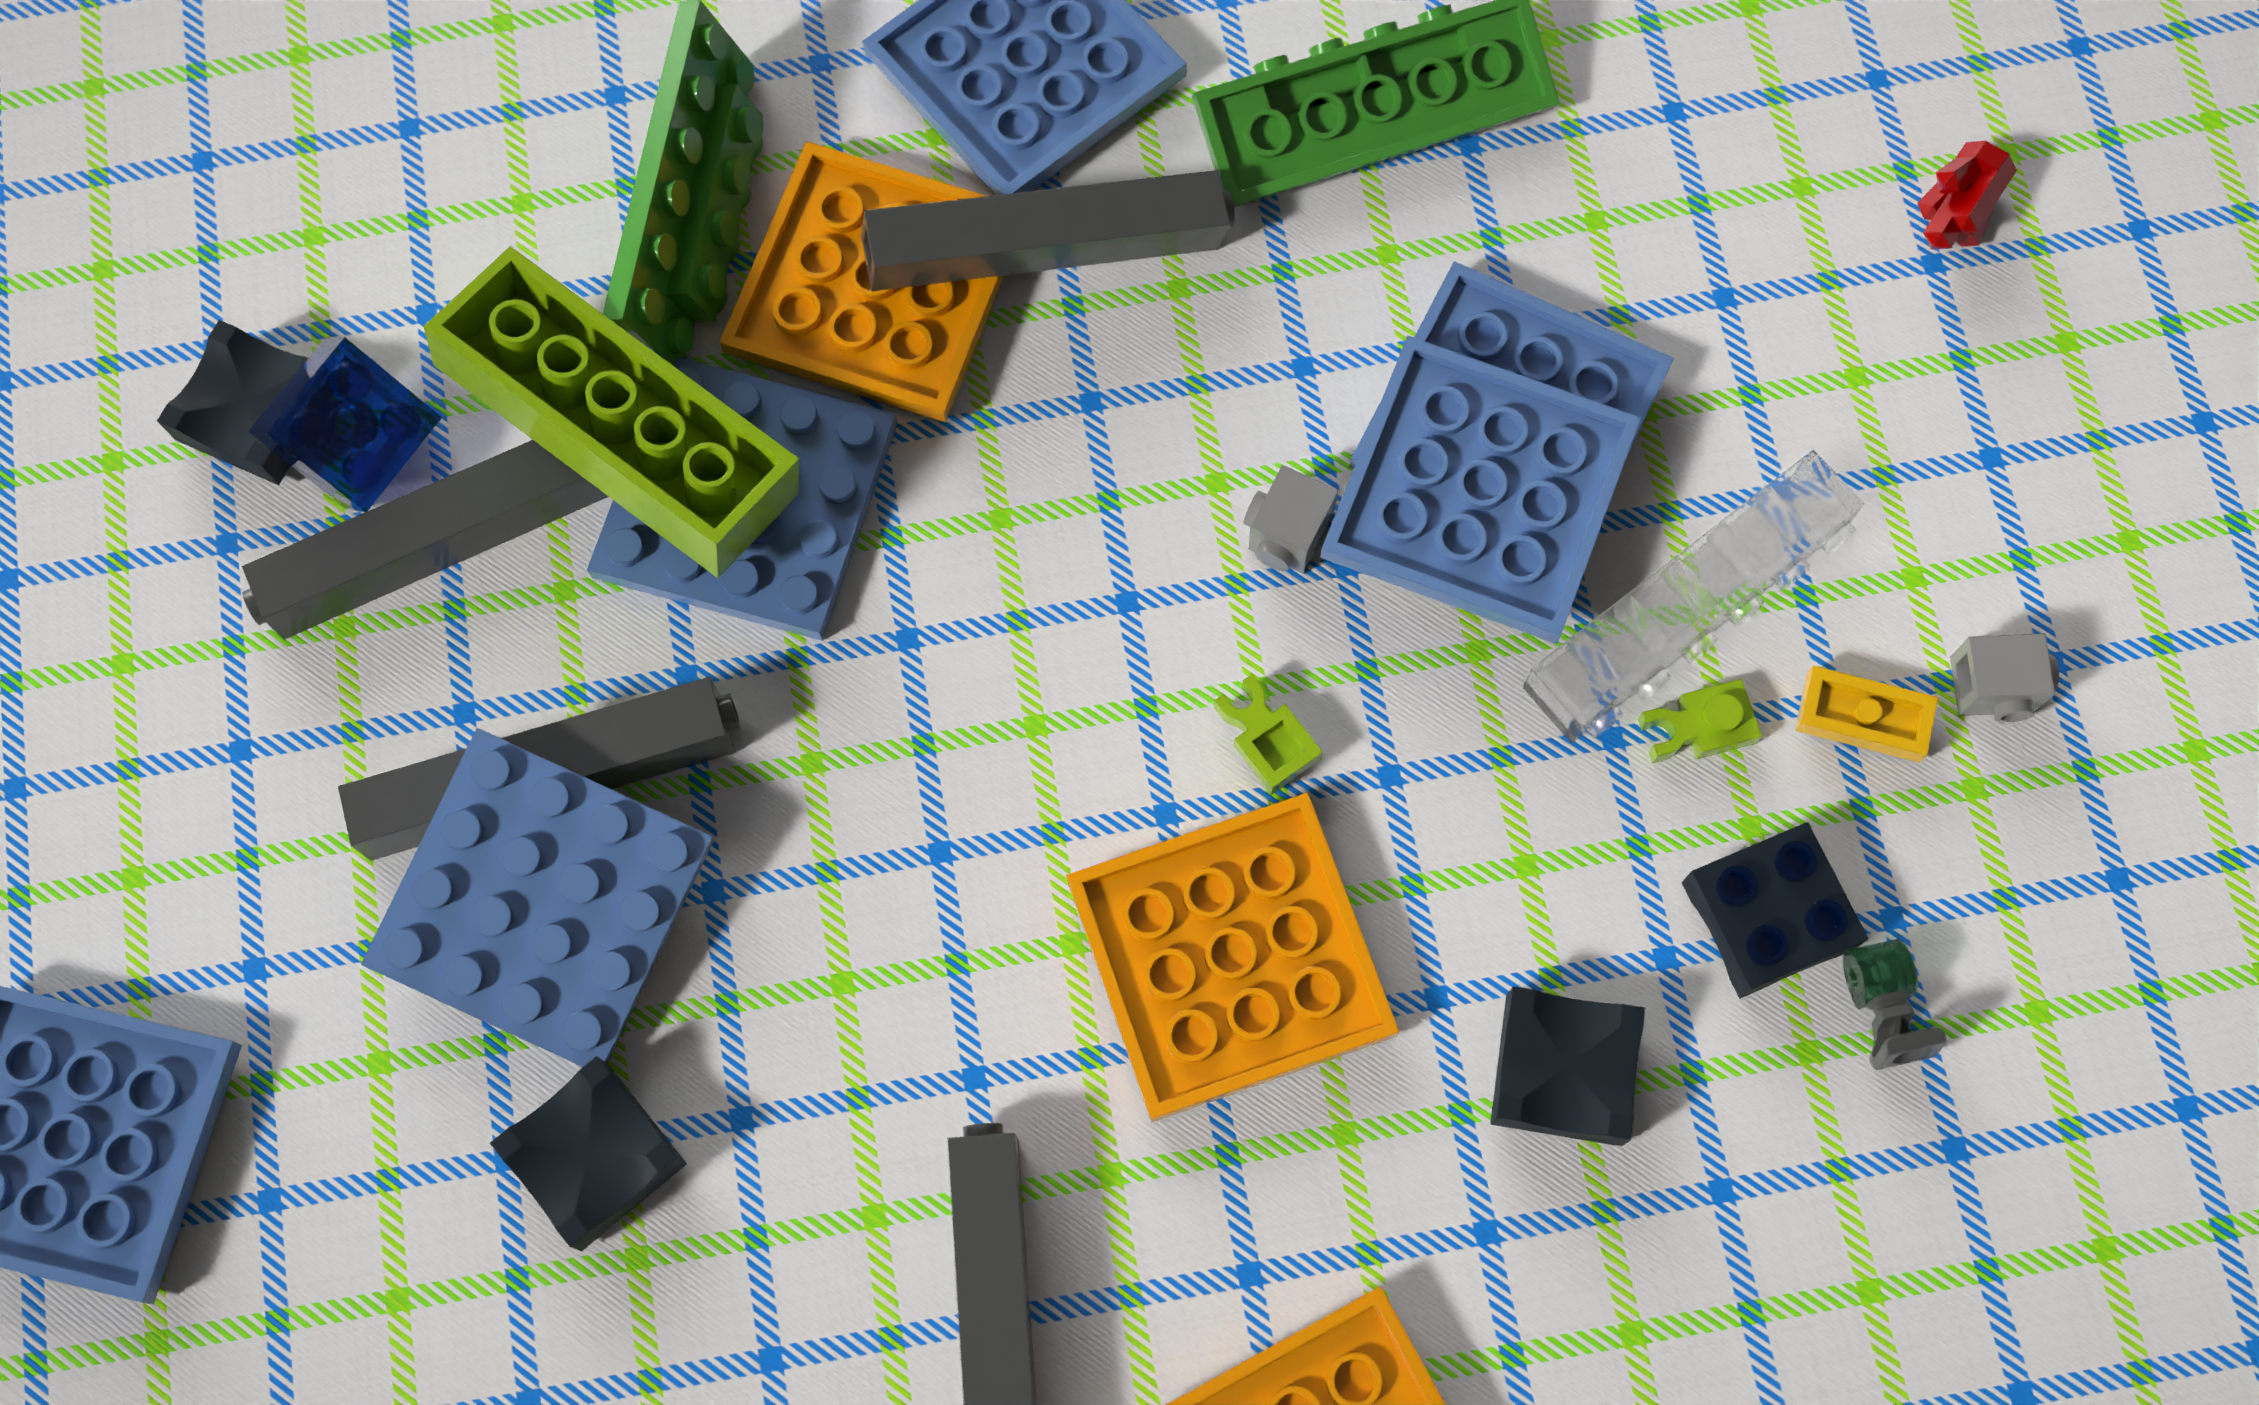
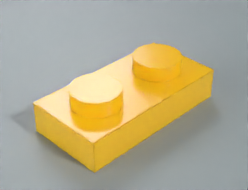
[1795,665,1938,763]

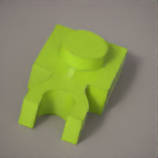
[1214,674,1323,795]
[1638,679,1762,763]

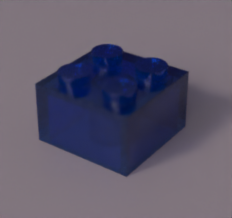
[248,337,442,512]

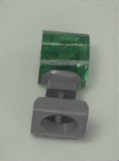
[1843,939,1946,1070]

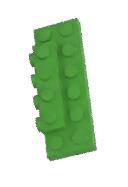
[603,0,763,366]
[1192,0,1560,207]

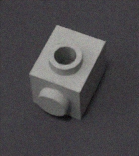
[1243,465,1338,574]
[1950,633,2059,723]

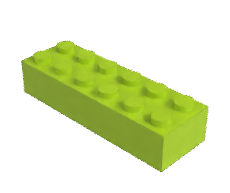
[424,246,799,579]

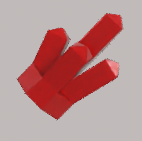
[1917,140,2017,250]

